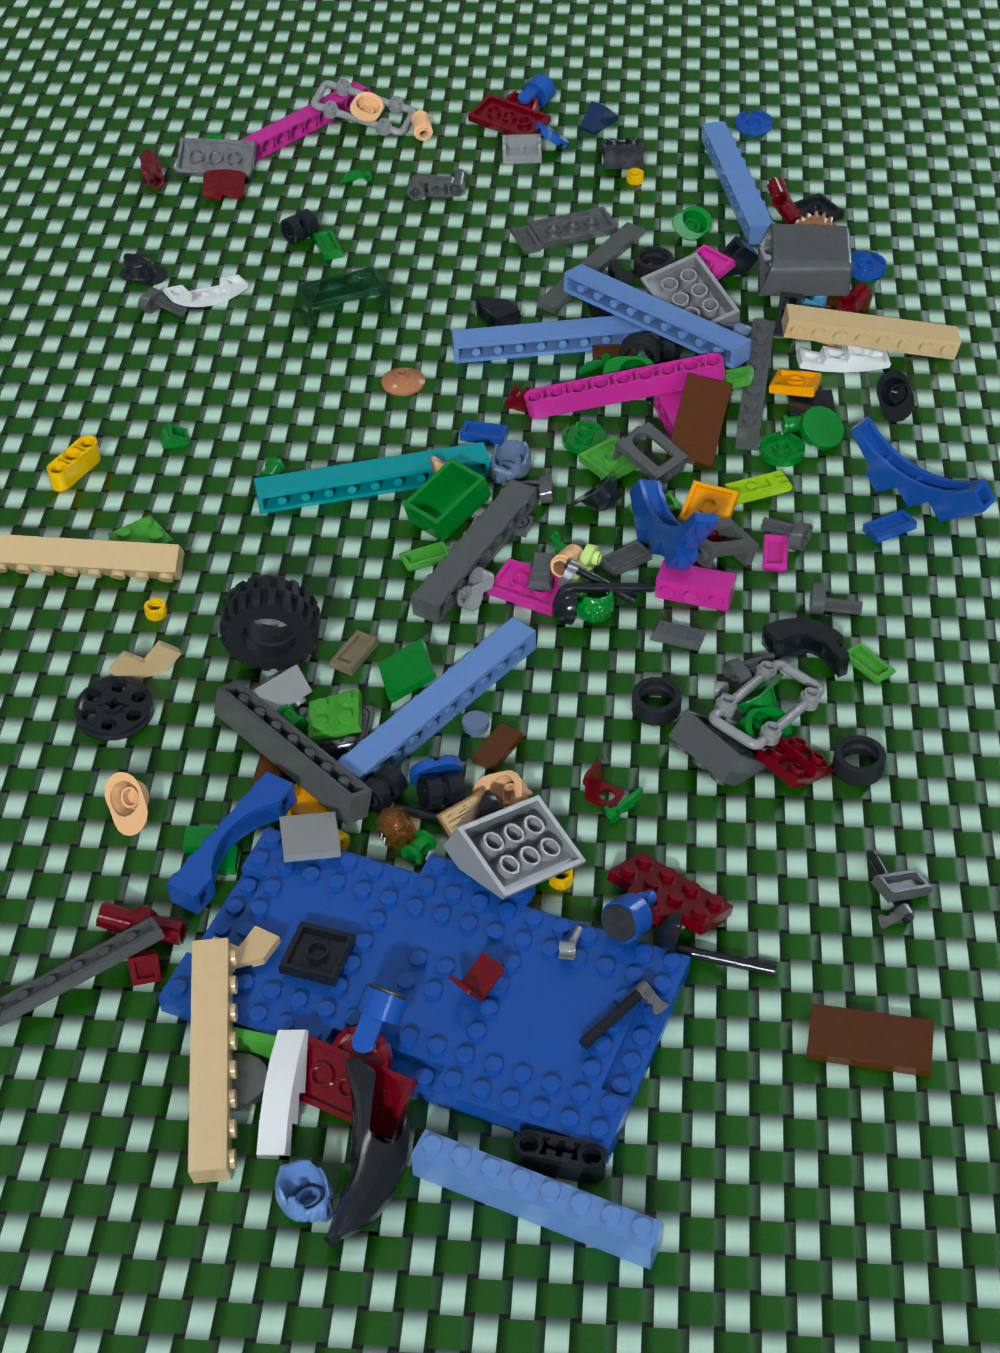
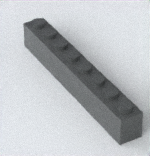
[735,319,775,451]
[411,480,537,624]
[214,680,372,825]

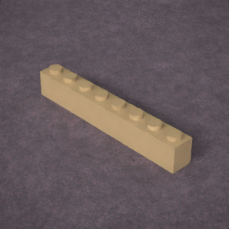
[781,304,961,360]
[0,534,185,583]
[188,938,238,1184]

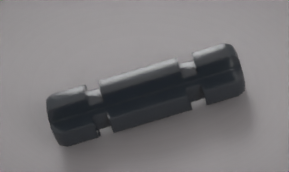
[319,735,358,757]

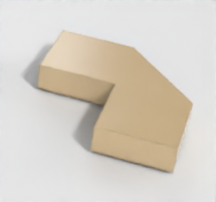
[109,640,181,680]
[212,926,281,972]

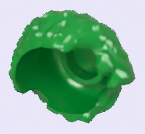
[575,589,615,623]

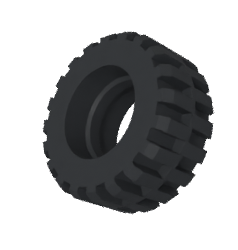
[219,575,320,671]

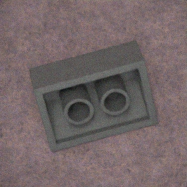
[669,710,766,786]

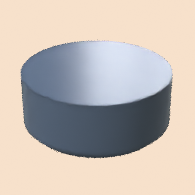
[462,711,489,736]

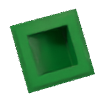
[160,423,190,449]

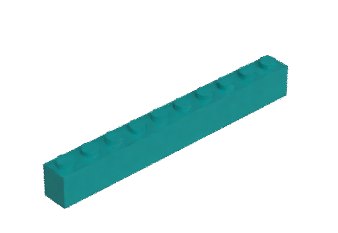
[254,442,490,514]

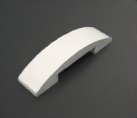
[163,274,248,307]

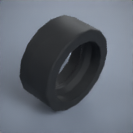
[634,246,674,278]
[619,332,662,364]
[632,677,682,726]
[832,735,886,786]

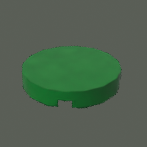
[799,406,844,451]
[562,420,607,455]
[759,432,805,467]

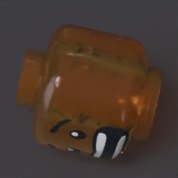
[375,807,416,849]

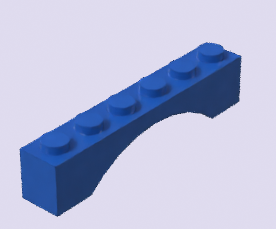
[167,772,297,915]

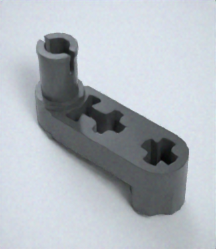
[407,169,467,201]

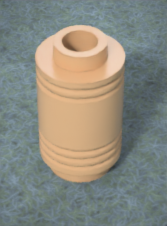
[411,110,433,141]
[550,544,583,578]

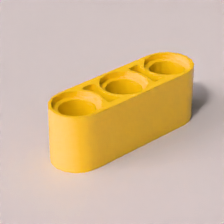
[47,435,101,492]

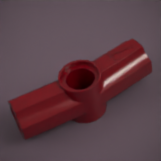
[139,149,164,189]
[767,177,805,224]
[834,282,872,313]
[96,902,187,945]

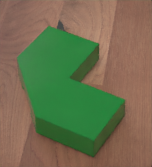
[183,826,239,875]

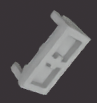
[502,134,542,164]

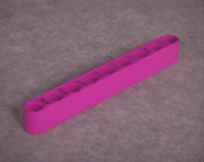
[241,82,372,162]
[524,353,726,419]

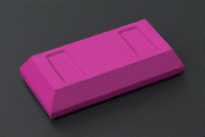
[762,534,788,572]

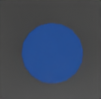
[735,110,773,136]
[534,121,570,149]
[851,251,886,281]
[408,755,463,786]

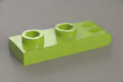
[725,470,793,505]

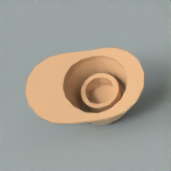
[350,92,384,122]
[472,770,532,814]
[104,772,149,836]

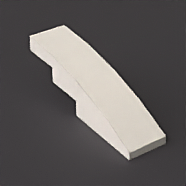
[796,345,891,373]
[256,1030,308,1156]

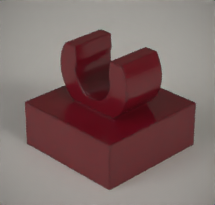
[505,384,530,413]
[127,950,162,986]

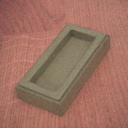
[330,630,379,676]

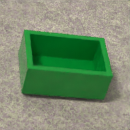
[403,458,491,541]

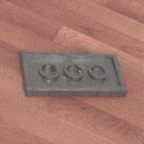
[175,137,257,179]
[528,207,618,249]

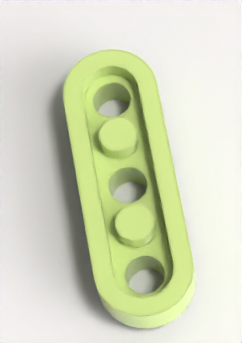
[570,543,602,598]

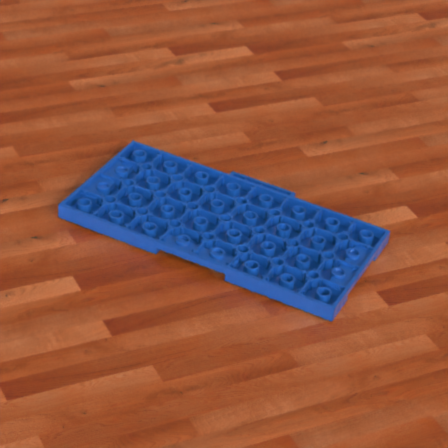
[158,827,691,1163]

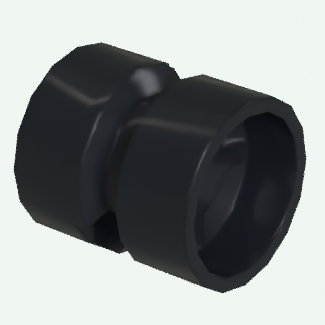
[280,209,319,244]
[645,331,683,361]
[364,763,408,815]
[417,771,466,811]

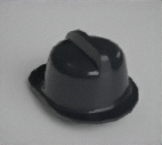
[120,253,168,285]
[876,370,915,422]
[568,471,622,511]

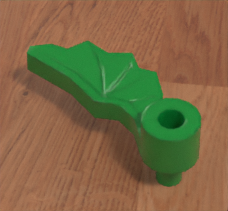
[340,169,372,184]
[578,353,611,375]
[549,531,567,555]
[603,787,643,823]

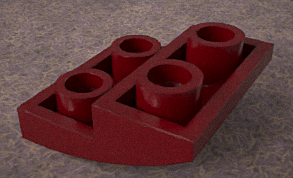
[201,169,245,201]
[755,736,834,788]

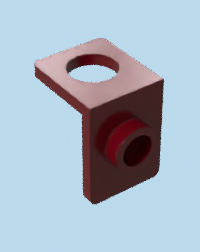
[583,759,624,808]
[448,952,505,1002]

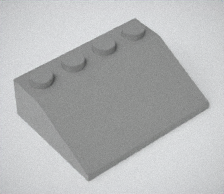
[640,252,740,325]
[443,795,586,899]

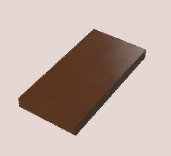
[666,373,732,469]
[806,1003,934,1077]

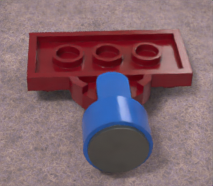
[468,74,556,135]
[601,852,734,944]
[299,983,418,1140]

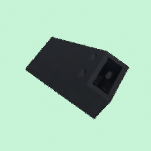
[602,138,644,169]

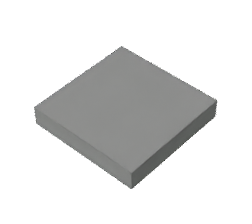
[279,812,341,862]

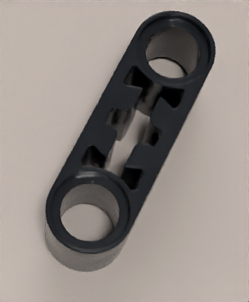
[514,1130,606,1184]

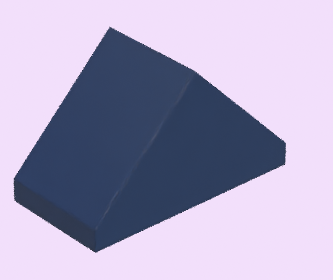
[580,101,618,135]

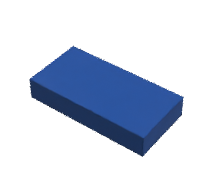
[459,420,509,445]
[863,509,917,544]

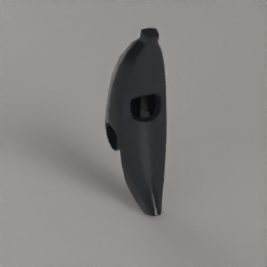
[324,1059,410,1248]

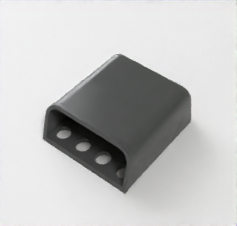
[758,223,852,296]

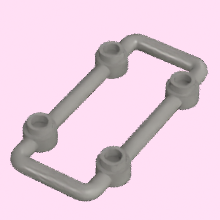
[311,79,416,136]
[709,660,825,750]

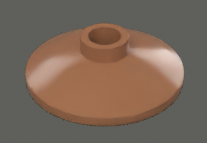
[381,367,425,396]

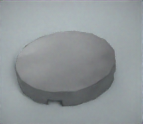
[232,1053,267,1111]

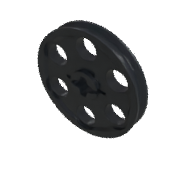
[74,677,154,741]

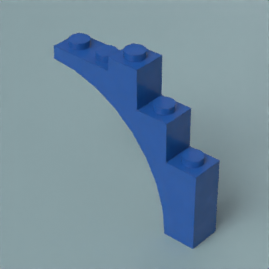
[850,417,996,522]
[629,479,719,571]

